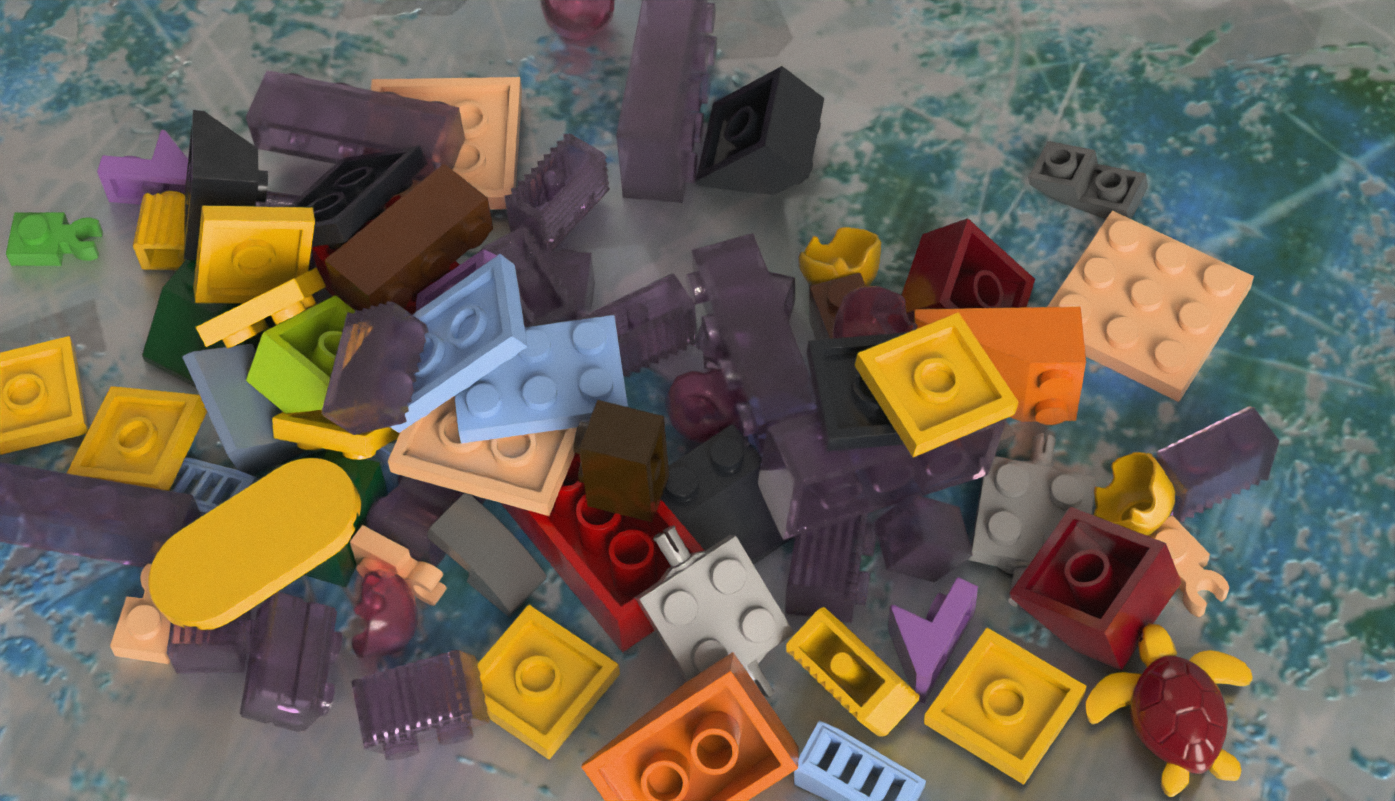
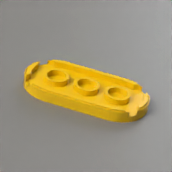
[148,458,361,630]

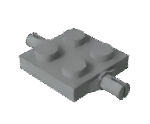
[969,433,1096,608]
[634,525,795,698]

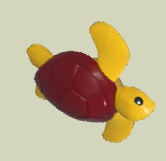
[1086,623,1253,797]

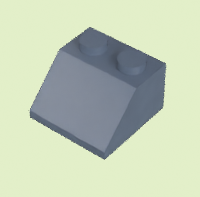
[182,344,304,476]

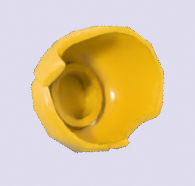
[798,227,881,287]
[1093,452,1175,536]

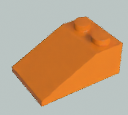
[913,306,1086,425]
[581,652,799,801]

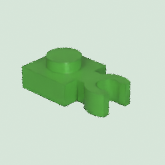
[6,212,103,266]

